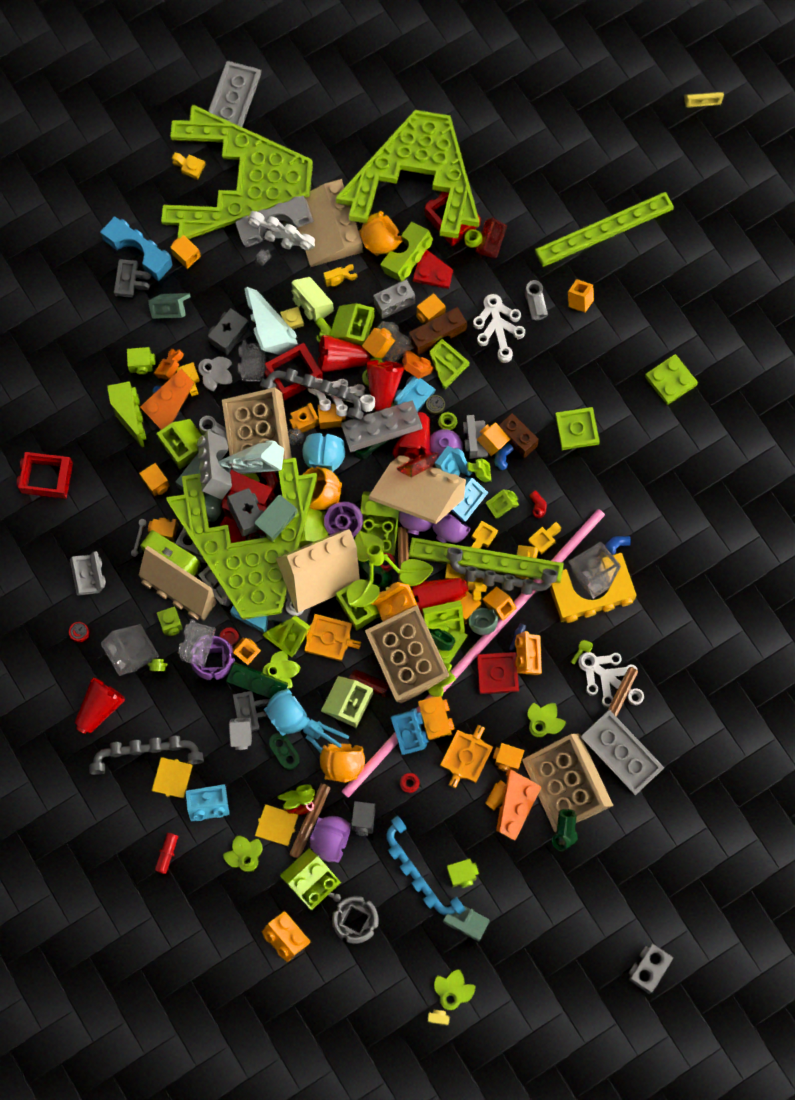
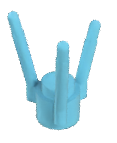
[303,719,349,753]

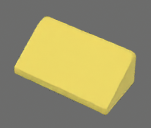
[684,92,724,107]

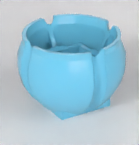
[302,433,345,472]
[264,688,310,736]

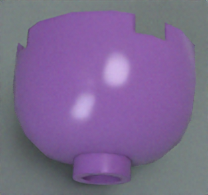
[429,429,463,464]
[324,502,363,537]
[399,511,433,535]
[432,513,471,543]

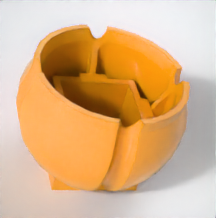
[359,211,402,256]
[303,467,342,510]
[320,743,365,783]

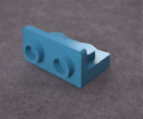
[391,708,429,755]

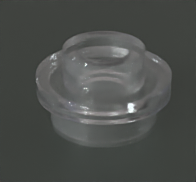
[255,249,272,266]
[288,428,304,445]

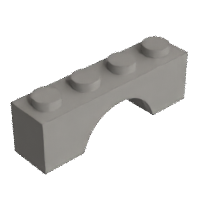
[236,195,314,248]
[197,430,232,499]

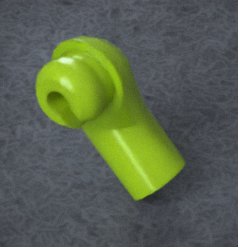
[315,317,331,343]

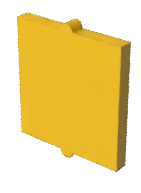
[152,757,193,799]
[255,805,298,846]

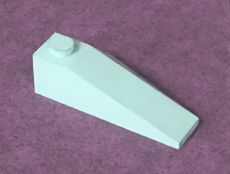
[245,287,298,355]
[218,440,284,474]

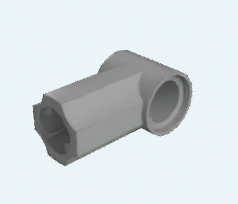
[525,280,548,320]
[199,416,227,438]

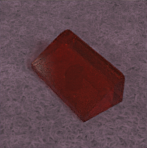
[475,217,507,258]
[397,452,438,477]
[349,670,390,697]

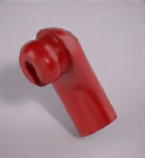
[261,471,278,492]
[529,490,547,518]
[286,802,314,815]

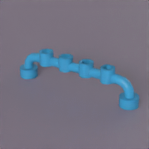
[386,816,466,915]

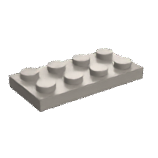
[209,61,261,127]
[341,400,423,452]
[580,710,664,795]

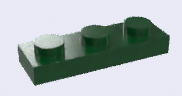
[226,662,288,699]

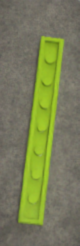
[535,192,674,267]
[409,538,564,583]

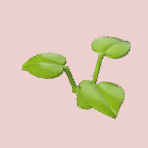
[347,531,433,607]

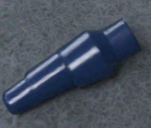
[509,623,527,652]

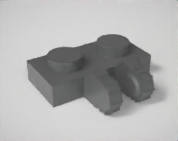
[114,259,151,298]
[233,691,270,731]

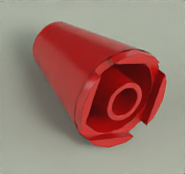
[318,335,370,372]
[367,360,404,412]
[393,412,431,463]
[412,578,469,616]
[75,677,125,734]

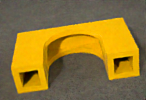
[550,553,637,623]

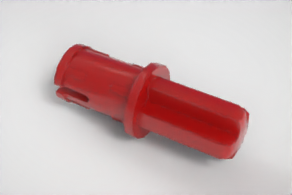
[155,833,179,874]

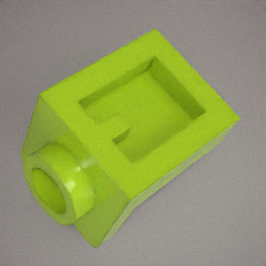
[486,489,519,518]
[157,606,183,636]

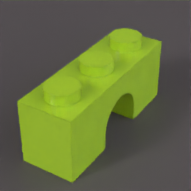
[380,222,433,282]

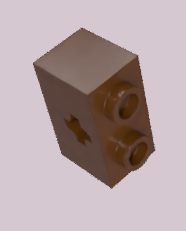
[499,413,539,458]

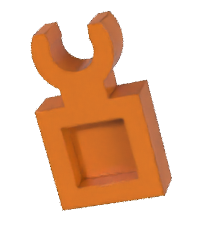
[154,349,184,379]

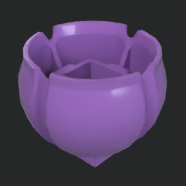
[190,636,235,680]
[310,816,351,863]

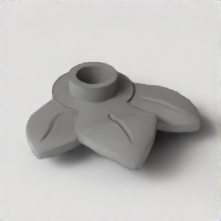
[198,357,232,391]

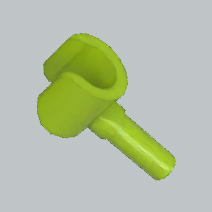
[571,640,593,664]

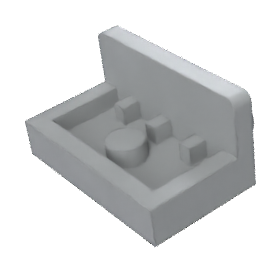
[463,415,488,459]
[70,551,105,595]

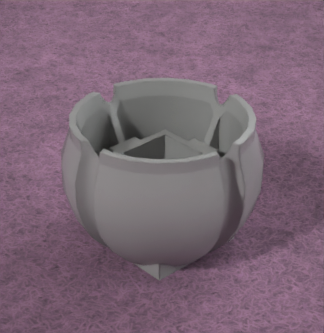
[332,896,379,944]

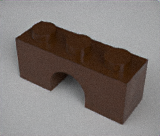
[409,307,467,356]

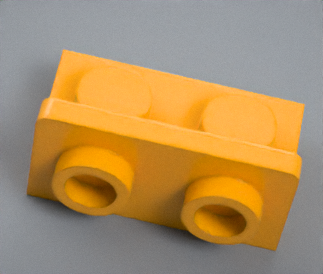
[371,582,417,622]

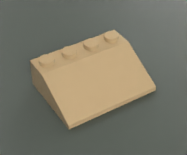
[299,179,363,267]
[222,388,292,460]
[369,455,466,524]
[276,529,360,613]
[139,546,217,621]
[365,605,450,703]
[522,734,613,832]

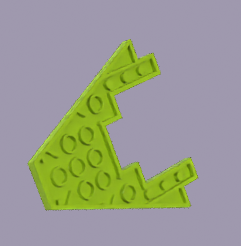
[161,105,313,239]
[336,110,479,239]
[166,458,317,620]

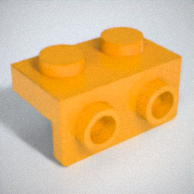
[515,631,542,675]
[418,696,455,740]
[262,911,311,962]

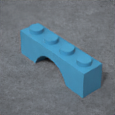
[100,216,173,281]

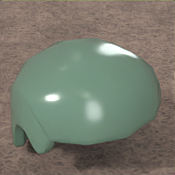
[204,493,223,522]
[469,608,498,635]

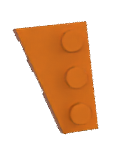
[140,369,195,430]
[496,768,541,840]

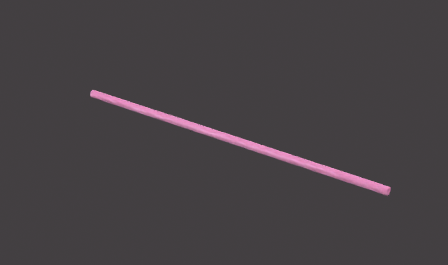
[341,509,605,798]

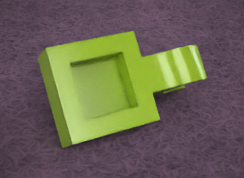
[467,458,491,483]

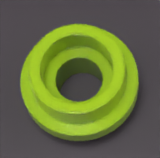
[464,229,483,247]
[438,412,457,430]
[148,659,167,671]

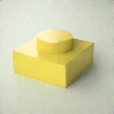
[280,307,304,329]
[428,1010,449,1026]

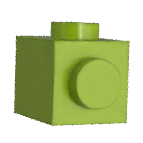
[127,347,155,374]
[447,859,479,888]

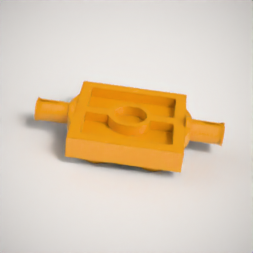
[304,614,361,662]
[440,725,493,788]

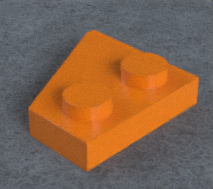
[402,348,435,379]

